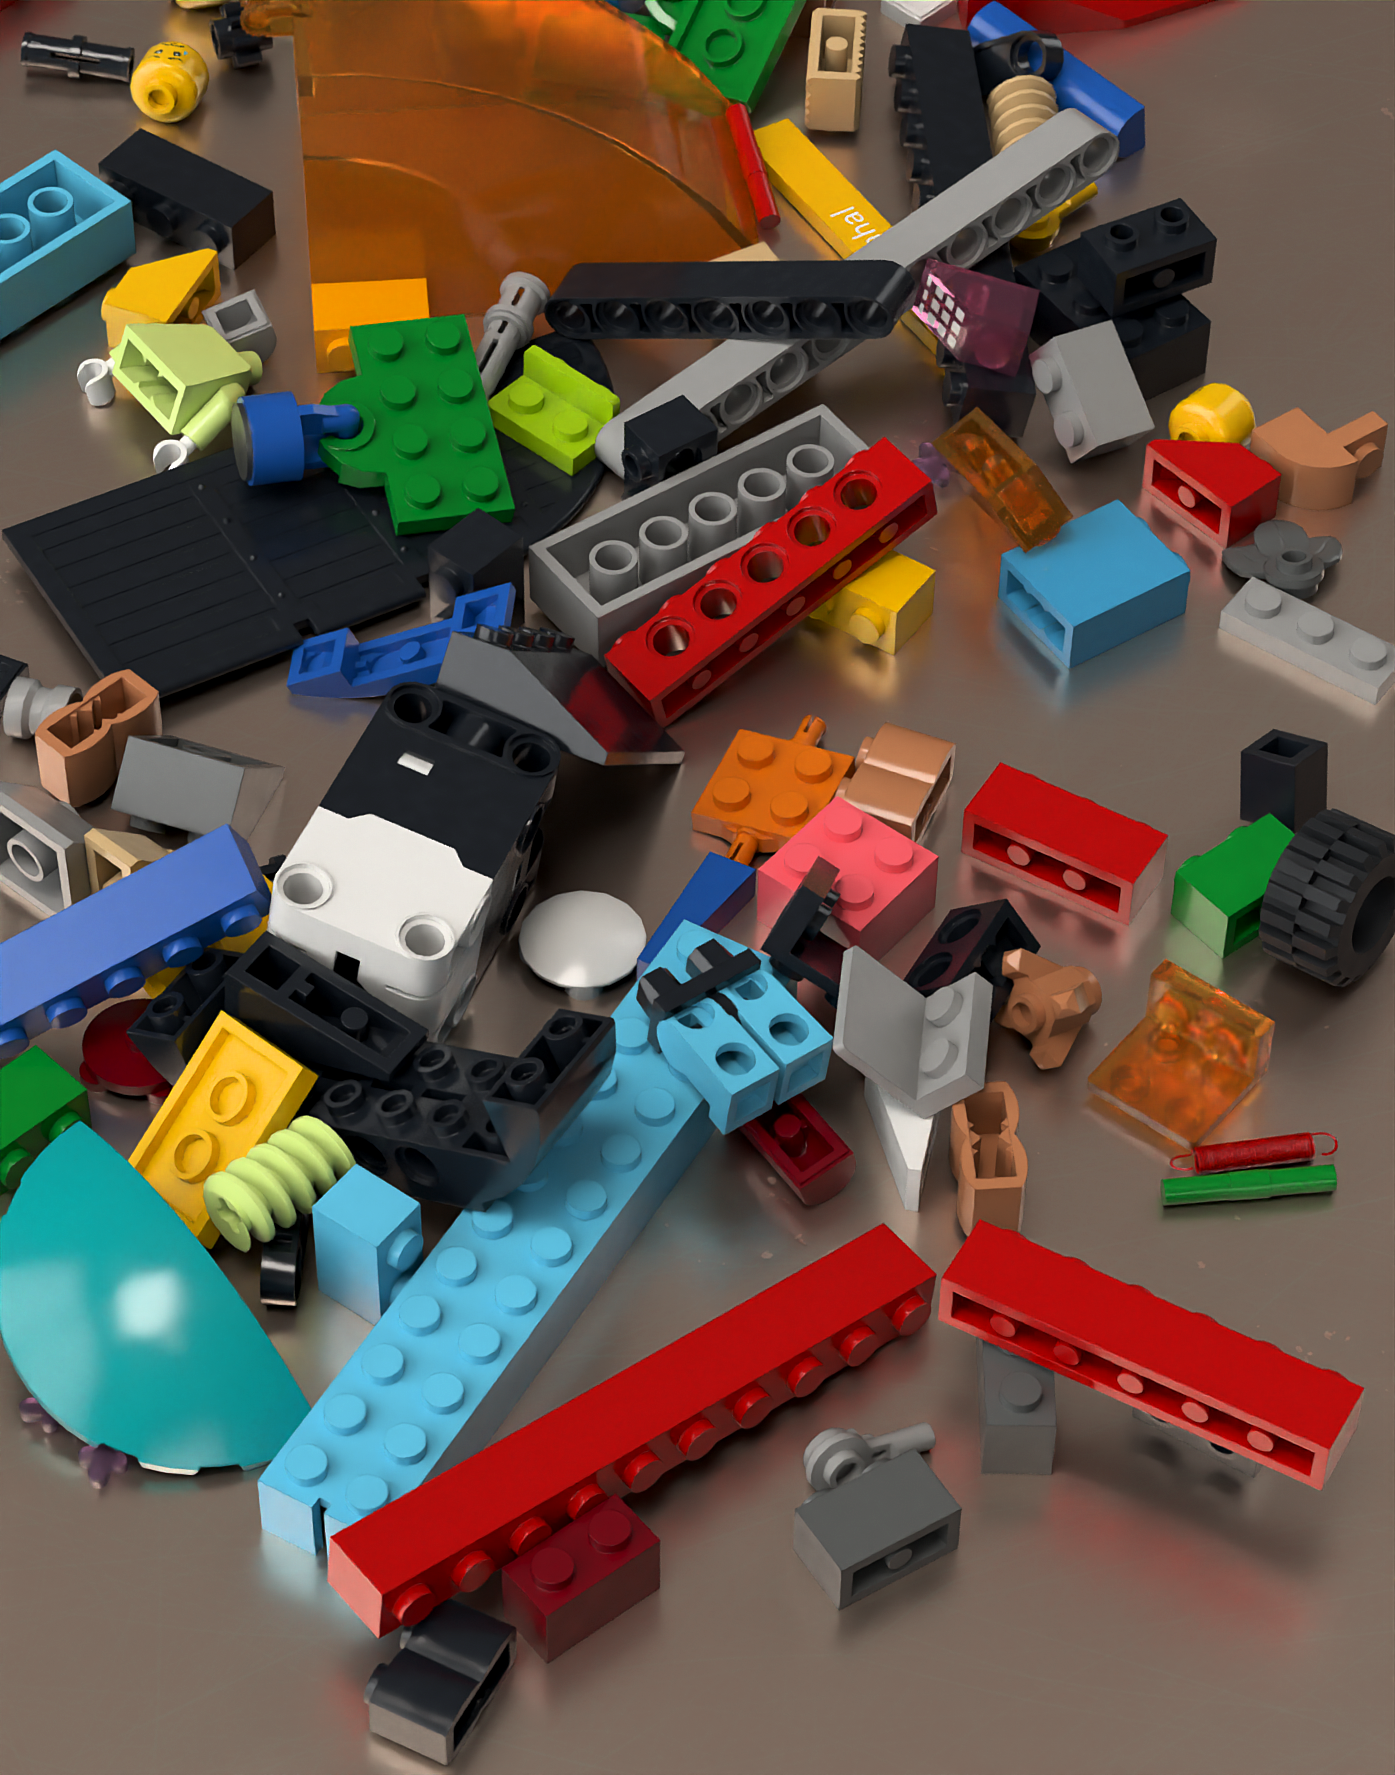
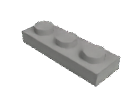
[1219,576,1395,705]

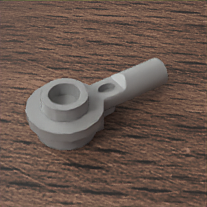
[803,1422,936,1491]

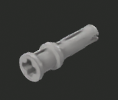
[475,272,551,401]

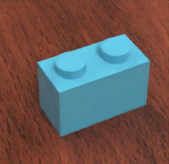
[312,1164,423,1326]

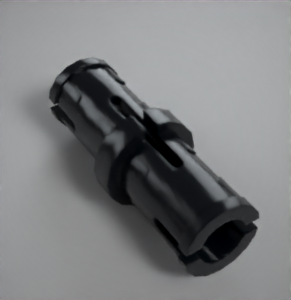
[20,31,135,83]

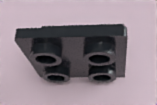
[760,856,847,1009]

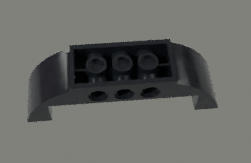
[126,947,616,1212]

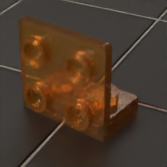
[1087,959,1275,1150]

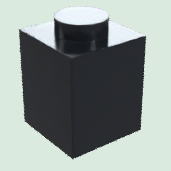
[1240,729,1328,834]

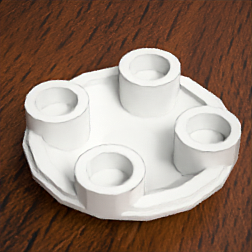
[518,890,647,1001]

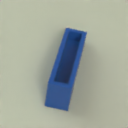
[637,852,756,981]

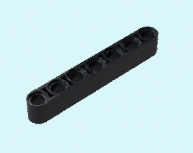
[544,260,916,339]

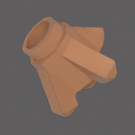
[994,948,1102,1070]

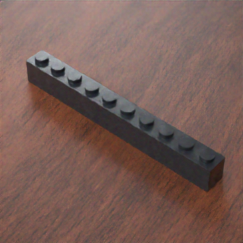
[888,23,1036,438]

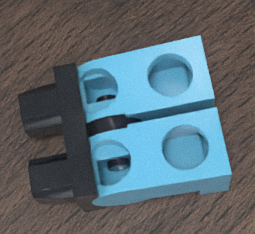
[636,938,834,1135]

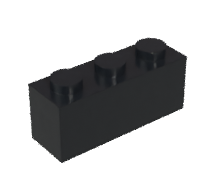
[98,128,276,271]

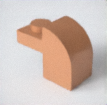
[1249,407,1388,510]

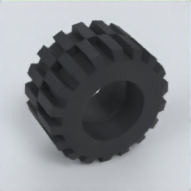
[1259,808,1395,987]

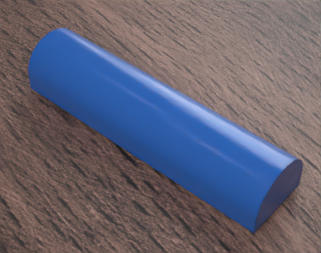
[967,0,1146,158]

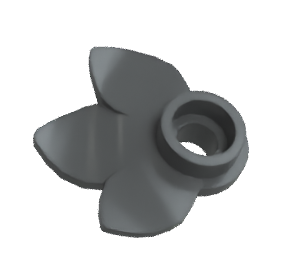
[1222,520,1343,599]

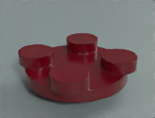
[79,998,173,1105]

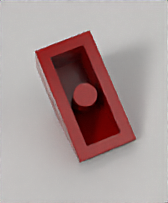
[1142,439,1281,549]

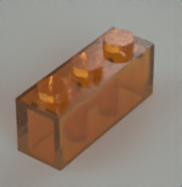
[931,407,1074,554]

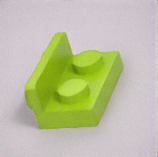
[487,345,620,476]

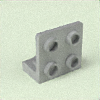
[833,945,993,1119]

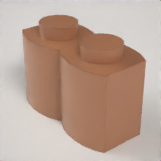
[35,669,163,807]
[834,722,956,844]
[948,1081,1028,1236]

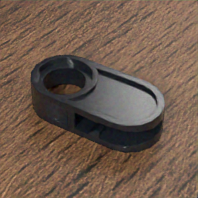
[973,30,1064,95]
[260,1209,310,1306]

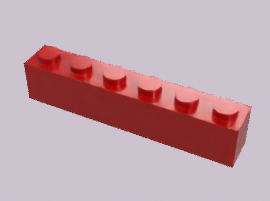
[938,1219,1365,1491]

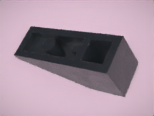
[224,930,429,1082]

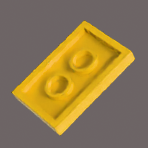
[128,1010,319,1249]

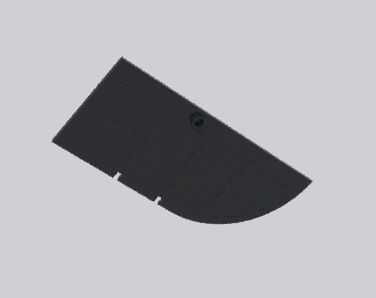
[2,331,614,699]

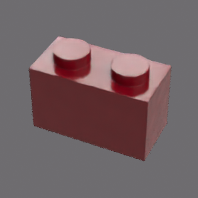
[502,1493,660,1664]

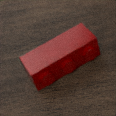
[961,762,1169,926]

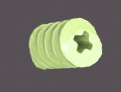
[203,1115,356,1253]

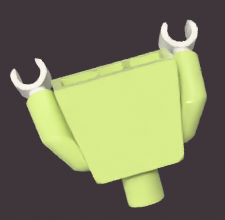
[77,323,263,474]

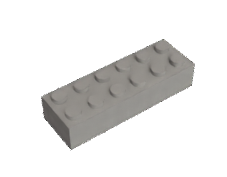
[529,404,869,667]

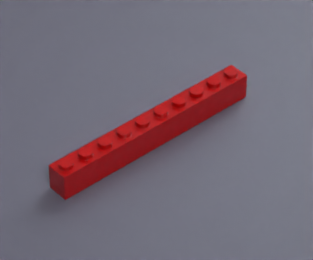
[327,1223,937,1639]

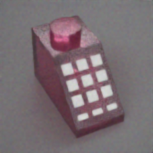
[912,258,1040,377]

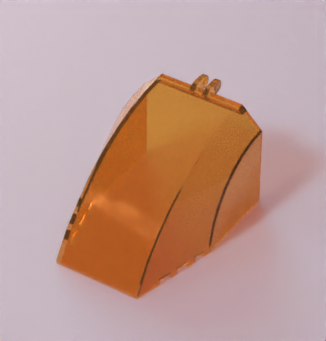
[239,0,759,318]

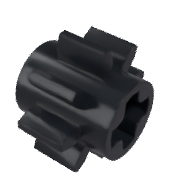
[209,0,273,69]

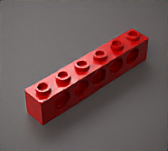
[604,437,938,729]

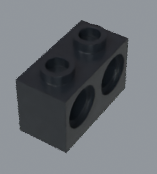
[621,395,718,501]
[903,899,1041,1024]

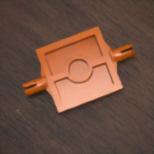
[691,715,856,866]

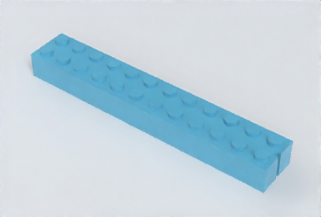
[257,919,798,1559]

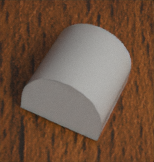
[201,290,277,363]

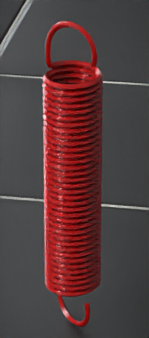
[1170,1132,1338,1175]

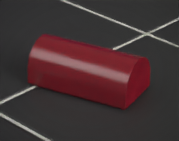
[738,1093,856,1205]

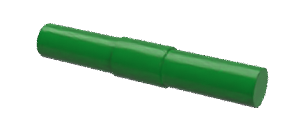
[1160,1164,1337,1206]

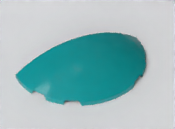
[0,1120,311,1475]

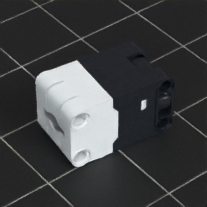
[267,682,561,1044]

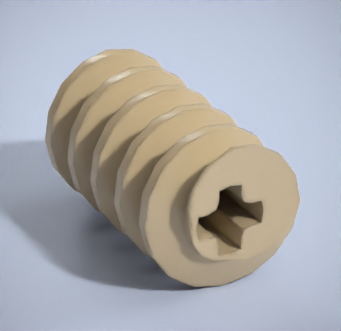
[987,75,1059,157]

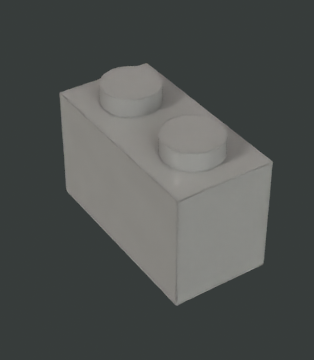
[1028,320,1155,464]

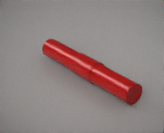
[725,104,781,229]

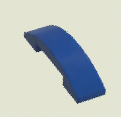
[286,582,516,698]

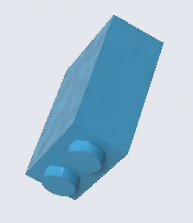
[998,499,1191,669]

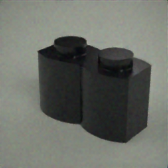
[364,1598,517,1765]

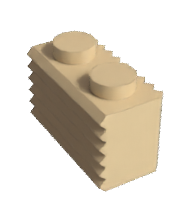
[804,8,867,132]

